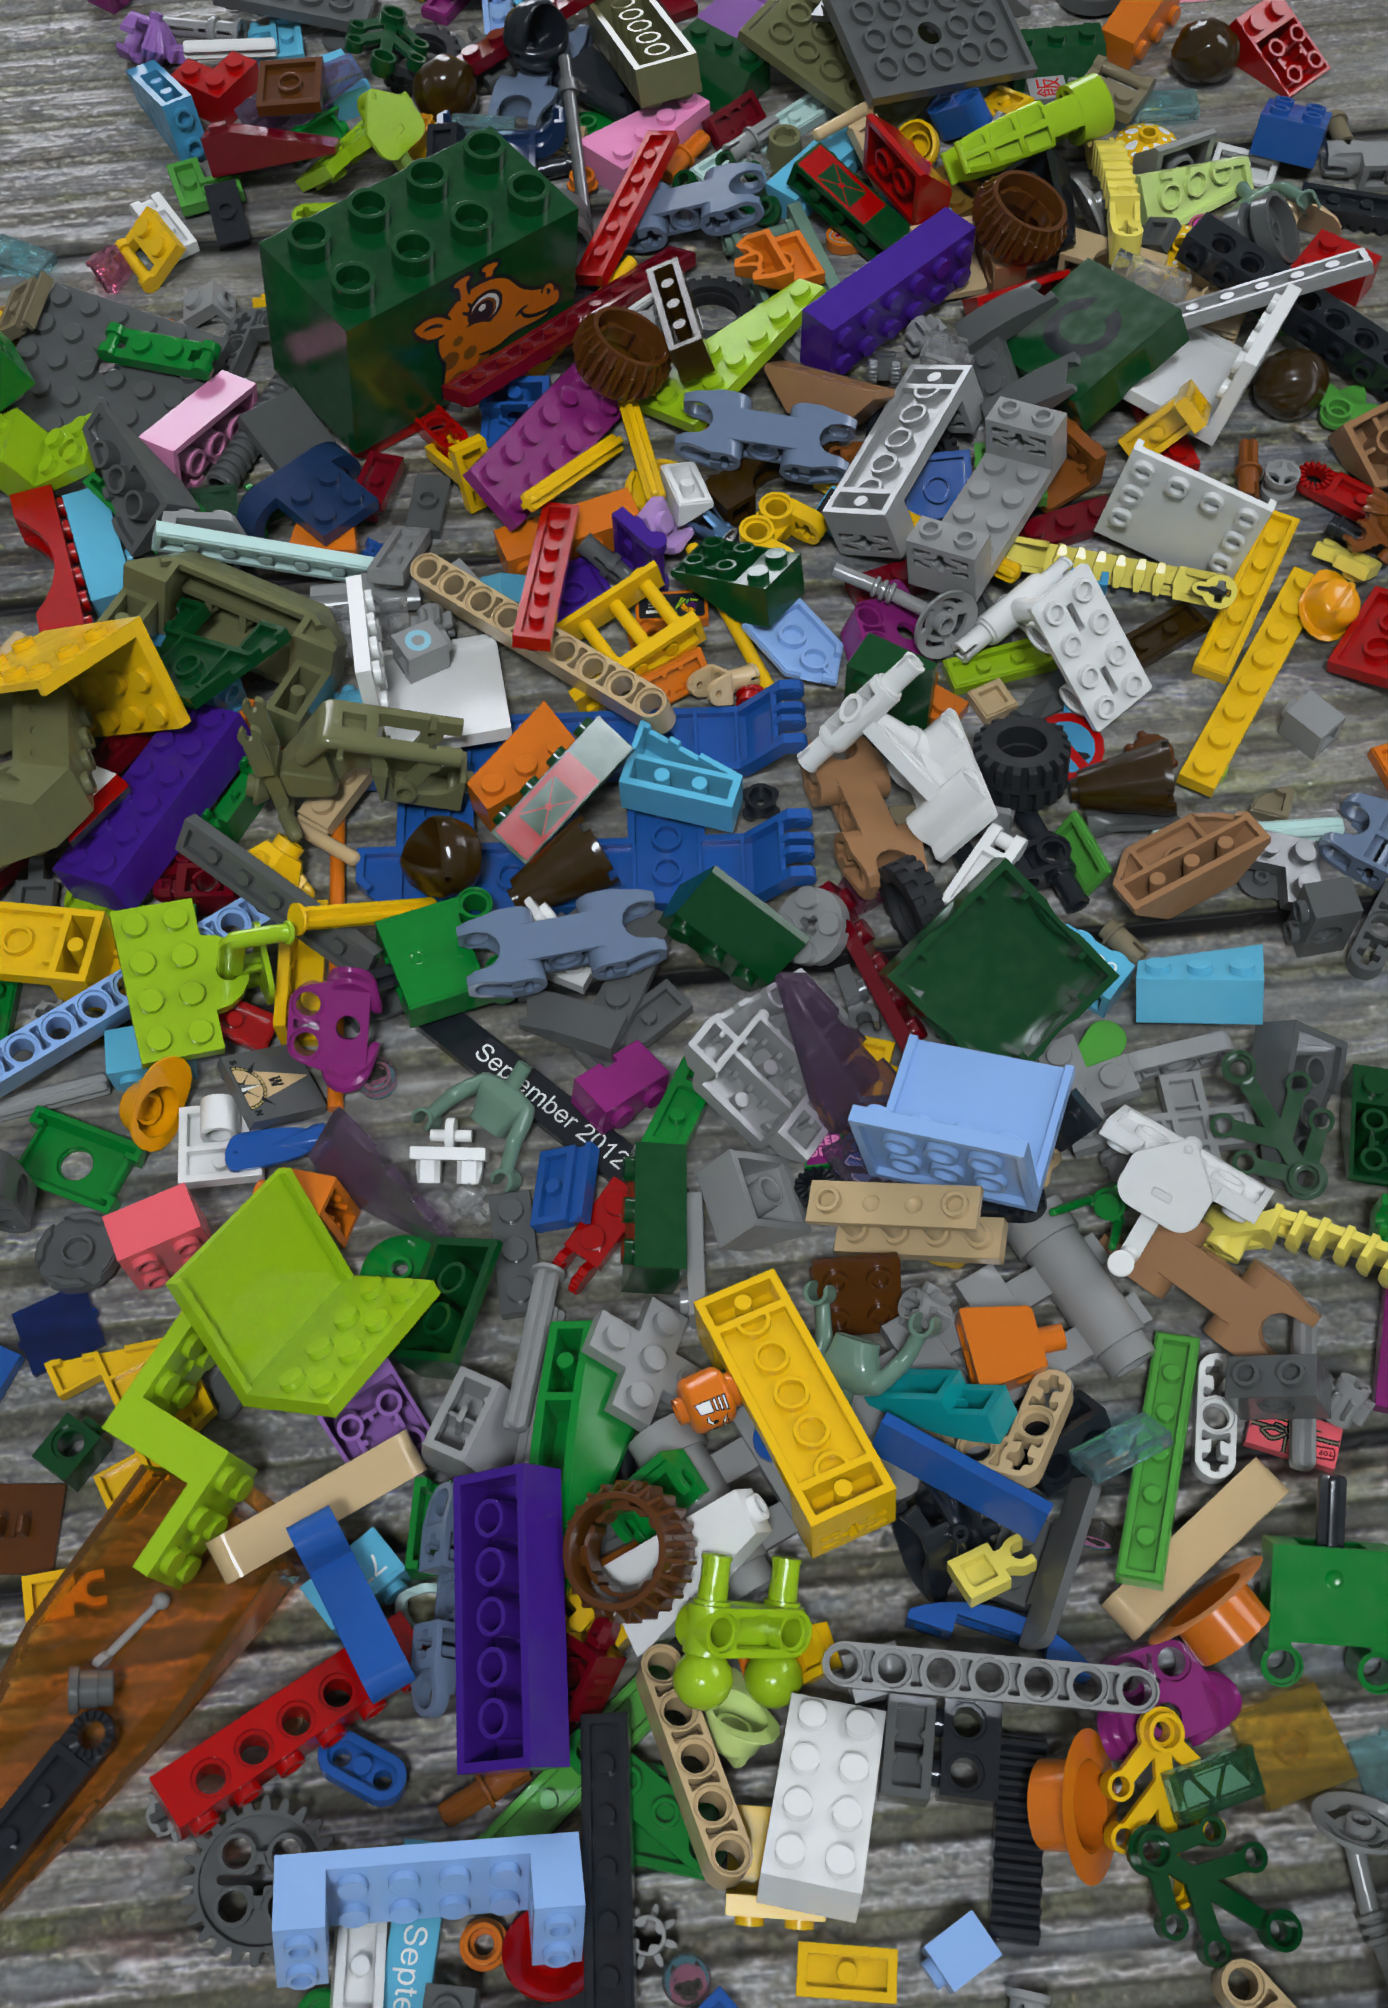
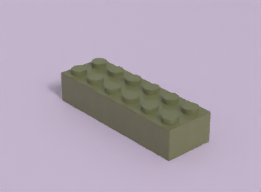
[587,0,702,109]

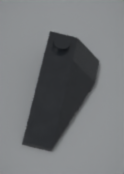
[994,147,1076,259]

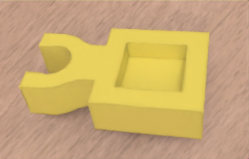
[1311,538,1383,582]
[947,1534,1037,1608]

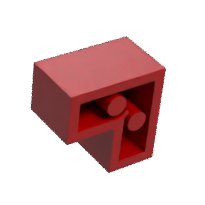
[171,51,259,125]
[1291,229,1382,307]

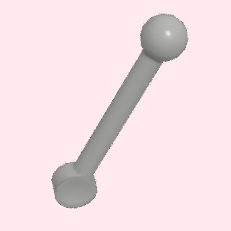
[92,1592,171,1670]

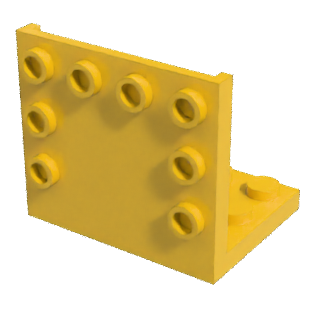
[0,616,191,738]

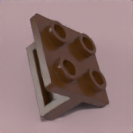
[809,1252,901,1337]

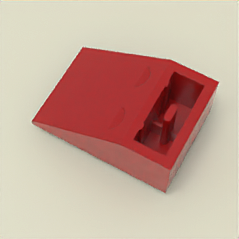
[1229,0,1331,98]

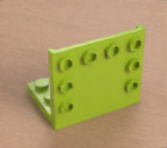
[165,1168,441,1418]

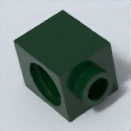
[32,1412,113,1492]

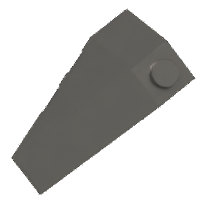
[82,402,201,557]
[1251,1020,1348,1191]

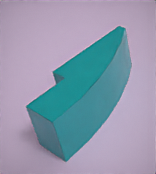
[864,1369,1018,1444]

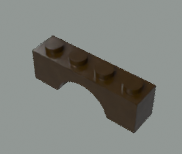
[704,441,840,528]

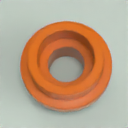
[459,1918,507,1972]

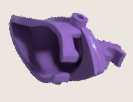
[116,10,197,65]

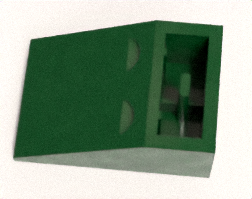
[670,536,805,628]
[1339,1064,1388,1187]

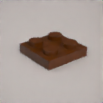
[256,56,325,117]

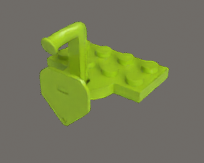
[295,88,425,192]
[109,898,295,1069]

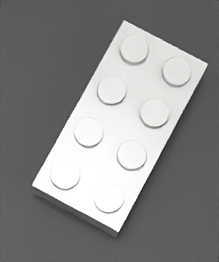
[756,1693,886,1923]

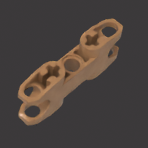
[800,736,928,900]
[1099,1218,1322,1356]

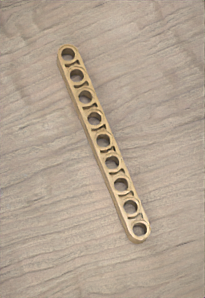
[410,553,676,734]

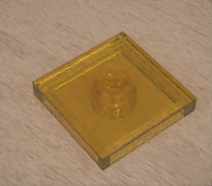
[1229,1682,1359,1812]

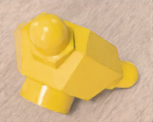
[247,832,315,899]

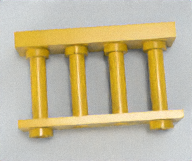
[556,560,707,712]

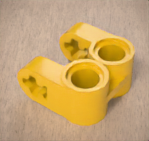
[739,492,829,553]

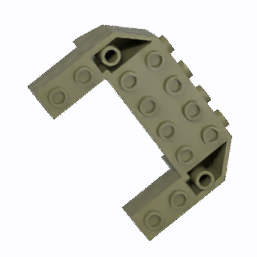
[97,550,347,748]
[0,683,98,869]

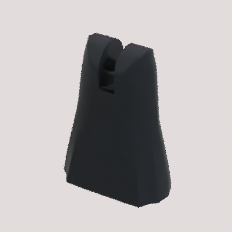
[554,46,643,122]

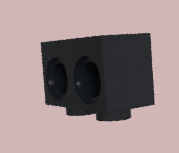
[1019,1389,1120,1497]
[931,1698,1003,1808]

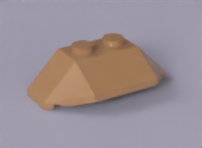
[764,360,895,428]
[1112,811,1271,920]

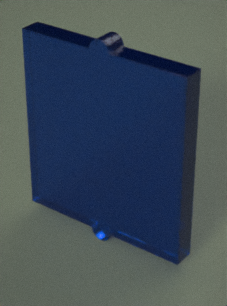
[11,1292,107,1378]

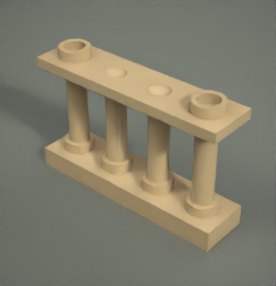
[805,1180,1009,1265]

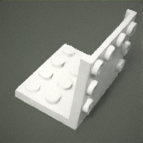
[1123,283,1302,446]
[1094,438,1277,591]
[346,575,512,749]

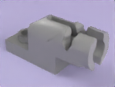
[1319,139,1388,192]

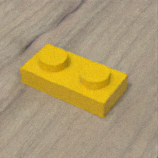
[795,1941,898,2005]

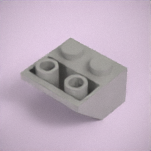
[421,1365,519,1477]

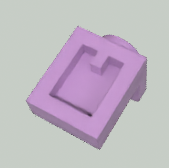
[637,496,694,555]

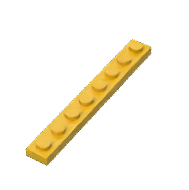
[1176,566,1315,798]

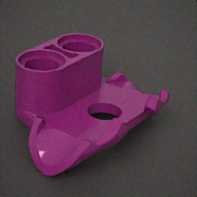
[840,579,934,662]
[287,966,382,1093]
[1097,1639,1242,1763]

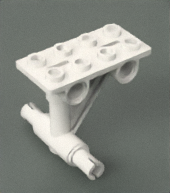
[951,556,1152,732]
[797,651,998,863]

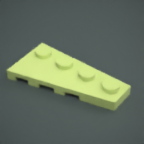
[1135,156,1254,225]

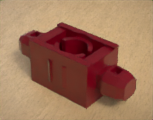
[153,863,240,916]
[566,1617,627,1737]

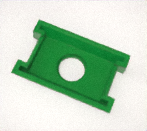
[16,1105,147,1214]

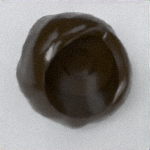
[1171,17,1241,84]
[411,54,478,123]
[1253,348,1330,421]
[399,815,482,899]

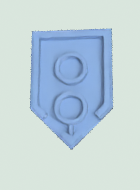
[741,598,843,686]

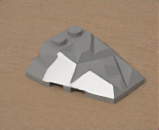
[683,968,855,1164]

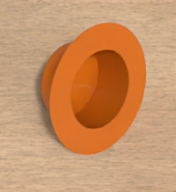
[1148,1556,1271,1666]
[1027,1728,1117,1886]

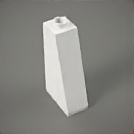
[602,1488,773,1657]

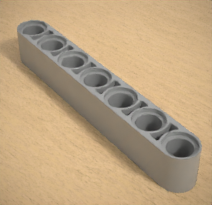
[821,1641,1160,1715]

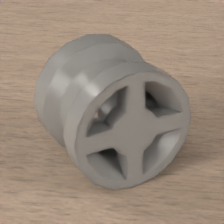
[1260,459,1301,505]

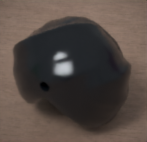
[503,0,569,74]

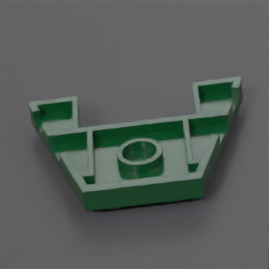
[155,597,292,710]

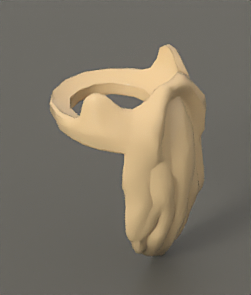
[1285,198,1342,235]

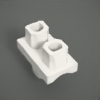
[409,1118,491,1185]

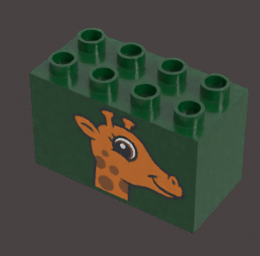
[258,126,579,455]

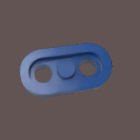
[317,1730,407,1807]

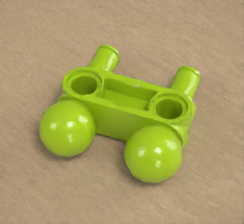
[672,1553,812,1711]

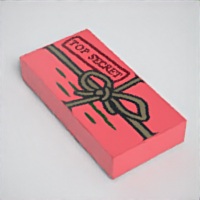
[1242,1419,1343,1473]

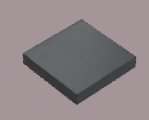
[237,387,336,471]

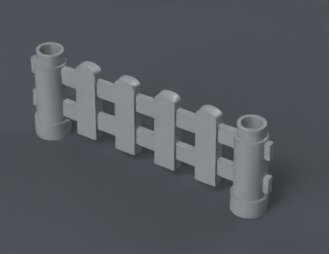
[628,1195,1157,1601]

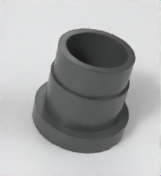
[68,1665,115,1715]

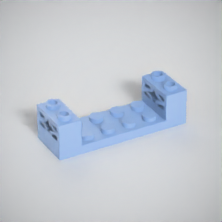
[272,1831,586,1990]

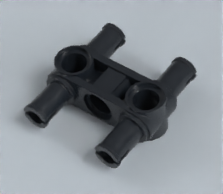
[951,809,1090,913]

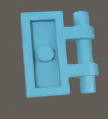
[247,17,305,68]

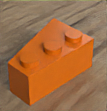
[1102,0,1181,71]
[467,701,576,835]

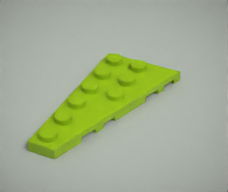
[639,278,826,432]

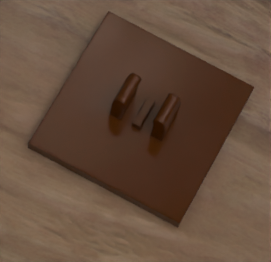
[0,1484,68,1575]

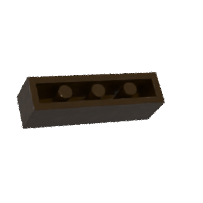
[646,257,715,383]

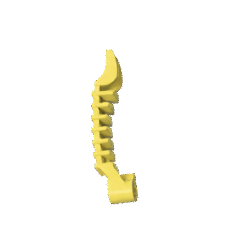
[1084,137,1143,269]
[1005,536,1237,609]
[1203,1203,1388,1289]

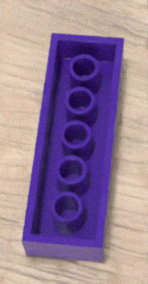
[800,207,976,375]
[52,704,251,911]
[453,1463,570,1775]

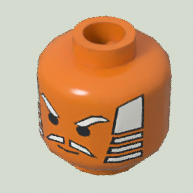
[671,1367,742,1435]

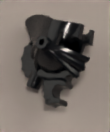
[890,1480,999,1603]

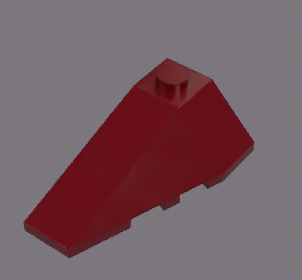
[200,121,341,178]

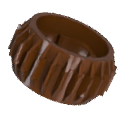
[971,170,1069,267]
[571,306,672,403]
[563,1480,698,1624]

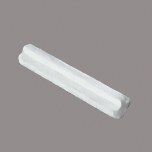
[183,37,277,60]

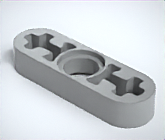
[1127,1031,1236,1084]

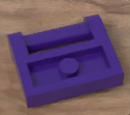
[611,506,669,592]

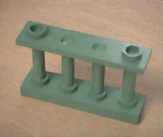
[721,201,840,308]

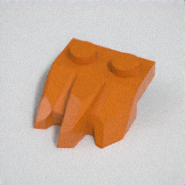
[734,228,825,290]

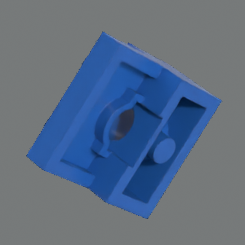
[479,375,552,449]

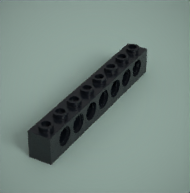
[1174,212,1388,401]

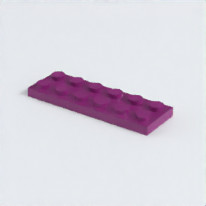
[462,362,621,532]

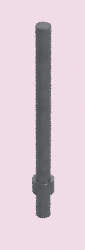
[558,54,594,237]

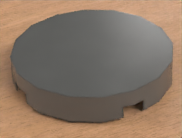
[34,1212,119,1294]

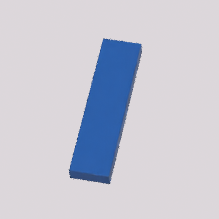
[872,1412,1054,1543]

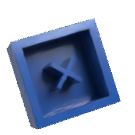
[1249,96,1333,169]

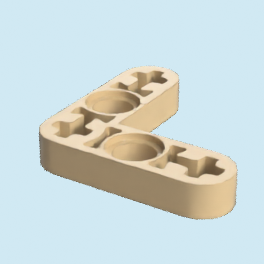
[916,1369,1074,1489]

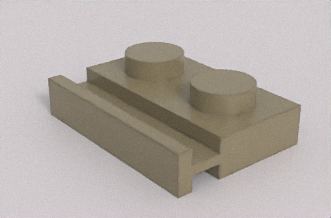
[0,271,54,341]

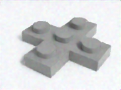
[1038,1034,1142,1159]
[1144,1070,1258,1160]
[581,1297,702,1432]

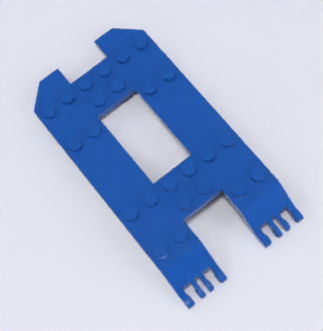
[356,679,817,916]

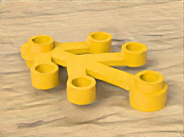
[1100,1706,1227,1910]

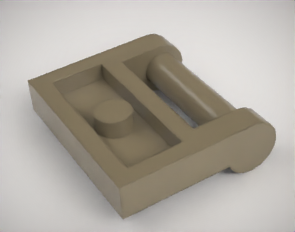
[1084,54,1156,125]

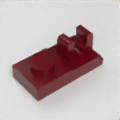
[356,451,405,523]

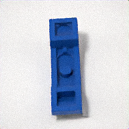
[904,1602,1091,1685]

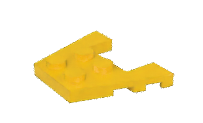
[44,1338,218,1515]

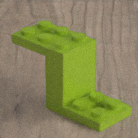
[101,1311,258,1590]

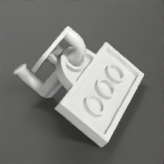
[1099,1104,1275,1277]

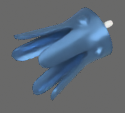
[685,506,737,541]

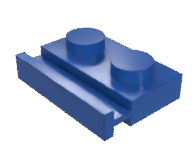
[530,1141,600,1233]

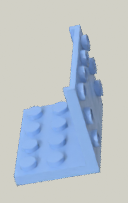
[848,1034,1076,1212]

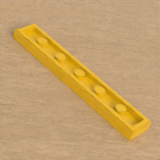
[1191,510,1300,685]

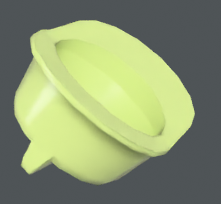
[703,1667,780,1769]

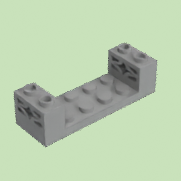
[822,364,985,559]
[906,396,1067,602]

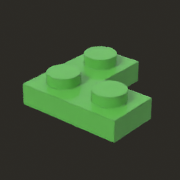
[166,157,246,217]

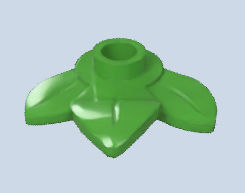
[1319,382,1379,430]

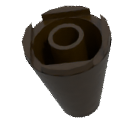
[1070,739,1177,817]
[507,814,622,908]

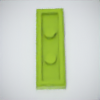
[941,638,1058,696]

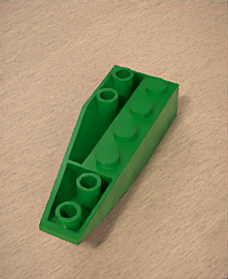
[529,1320,635,1596]

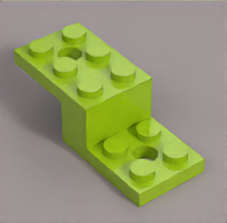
[0,407,96,496]

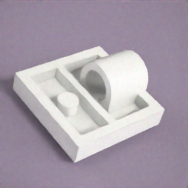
[178,1094,265,1189]

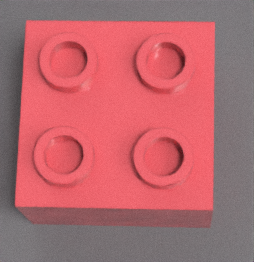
[102,1183,212,1291]

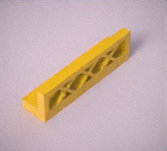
[273,884,329,1047]

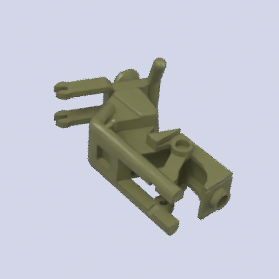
[237,695,473,842]

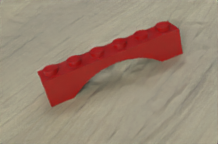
[9,484,95,632]

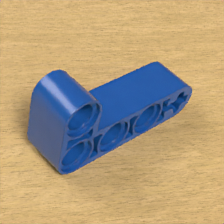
[927,84,993,141]
[286,1505,417,1705]

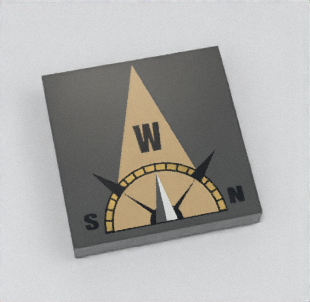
[217,1044,327,1131]

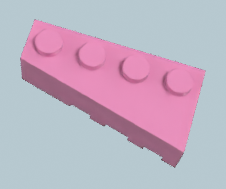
[581,93,710,194]
[139,370,258,490]

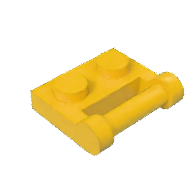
[113,206,186,294]

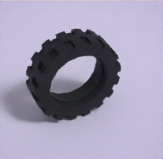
[383,24,461,98]
[687,275,754,339]
[878,854,946,946]

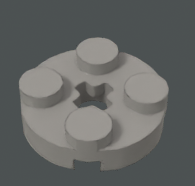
[778,885,850,967]

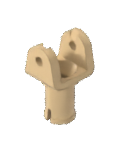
[687,663,760,706]

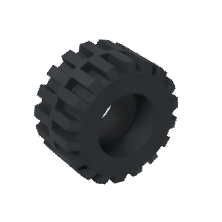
[972,715,1071,812]

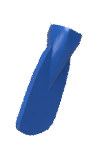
[225,1122,330,1173]

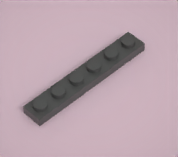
[175,814,383,970]

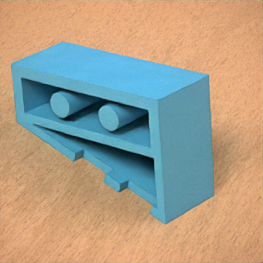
[619,719,743,833]
[1136,944,1264,1025]

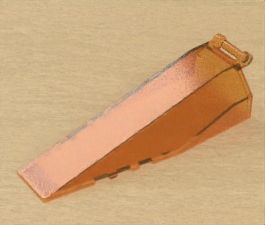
[0,1464,300,1914]

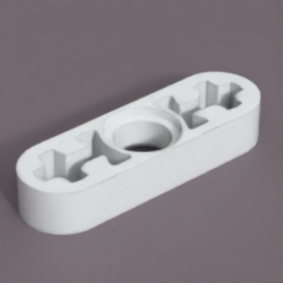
[1191,1353,1237,1484]

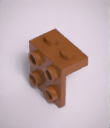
[1039,410,1107,513]

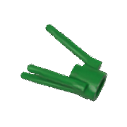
[1049,1182,1130,1251]

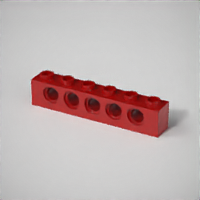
[149,1611,427,1840]

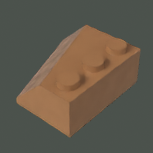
[1327,401,1388,489]

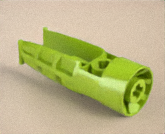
[940,73,1115,186]

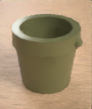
[762,124,802,178]

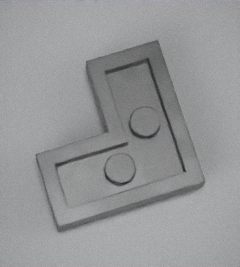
[1249,830,1321,911]

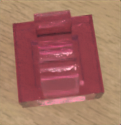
[86,244,133,293]

